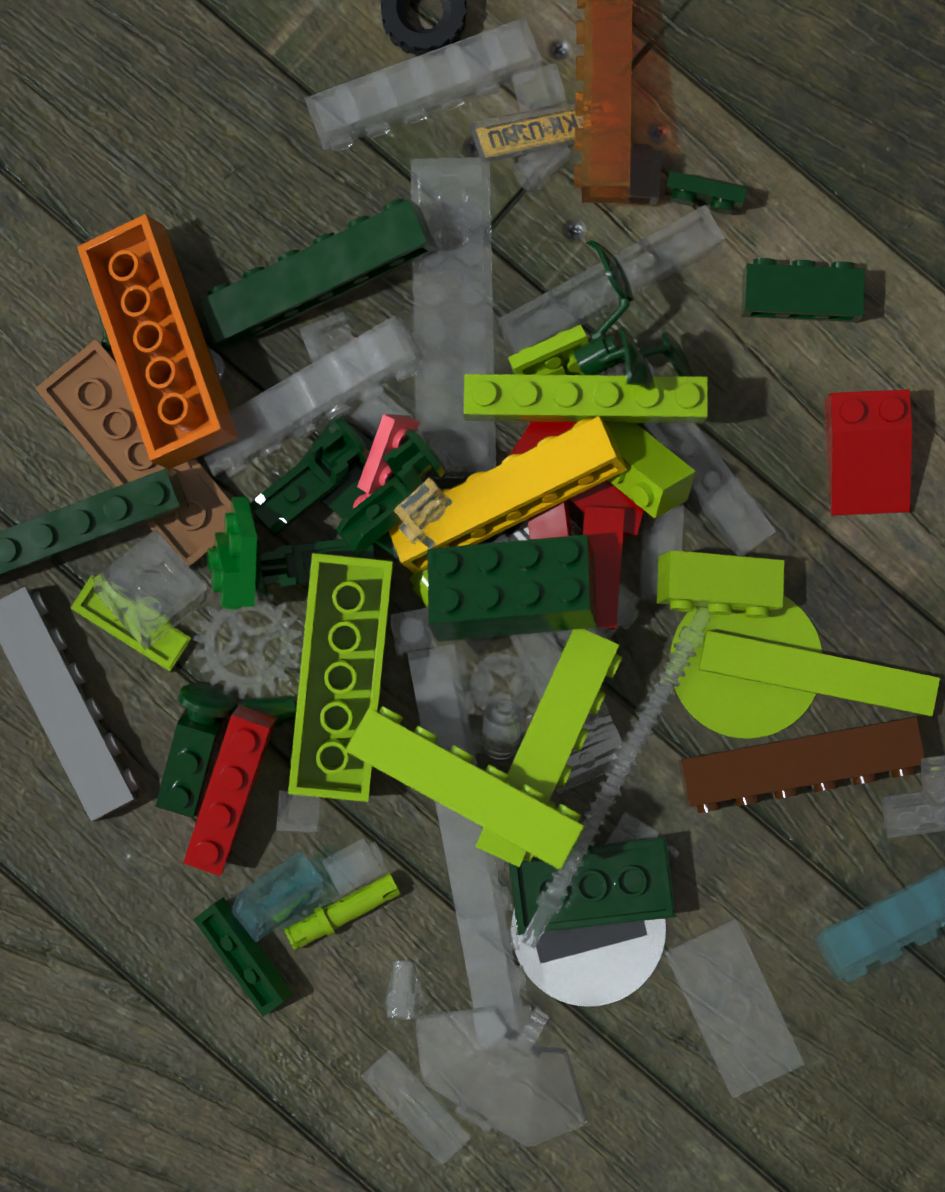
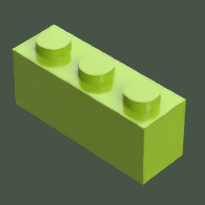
[605,422,696,519]
[657,550,784,618]

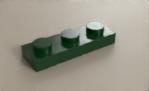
[193,897,294,1017]

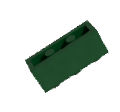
[741,258,865,322]

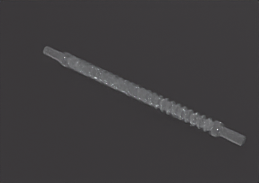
[520,607,712,949]

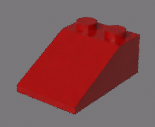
[824,389,912,516]

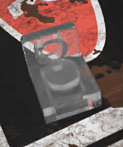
[394,477,453,549]

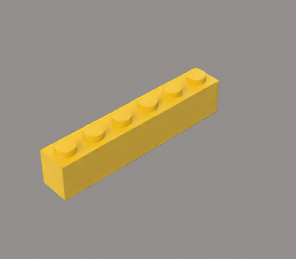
[389,416,628,574]

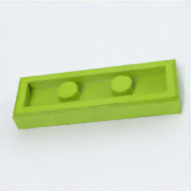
[70,575,192,672]

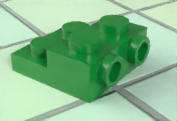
[207,497,257,610]

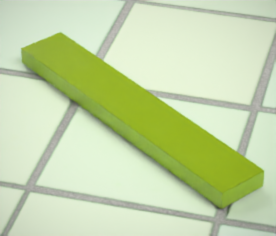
[698,630,940,717]

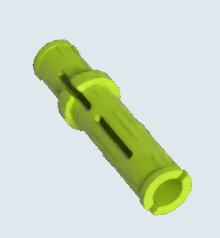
[284,873,401,951]

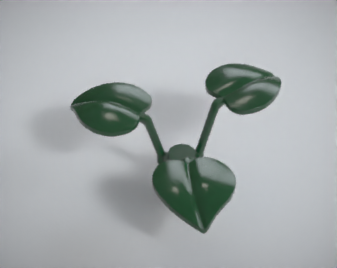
[574,240,693,391]

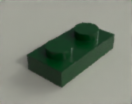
[664,171,747,214]

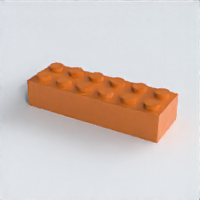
[77,214,239,469]

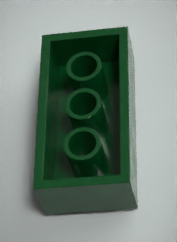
[428,534,597,642]

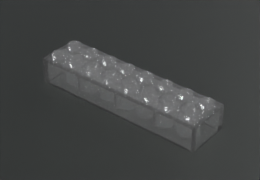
[411,157,496,478]

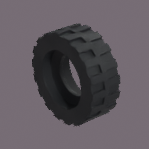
[381,0,467,57]

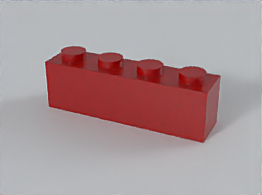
[183,705,277,877]

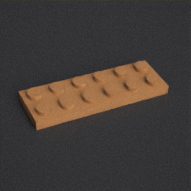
[35,339,231,571]

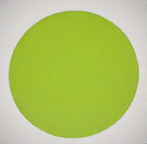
[670,595,823,739]

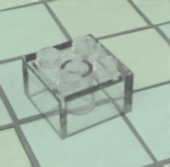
[94,530,208,650]

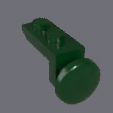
[249,418,369,537]
[336,429,446,555]
[255,539,375,598]
[155,683,236,818]

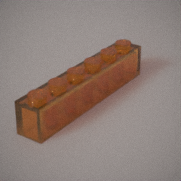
[574,0,632,203]

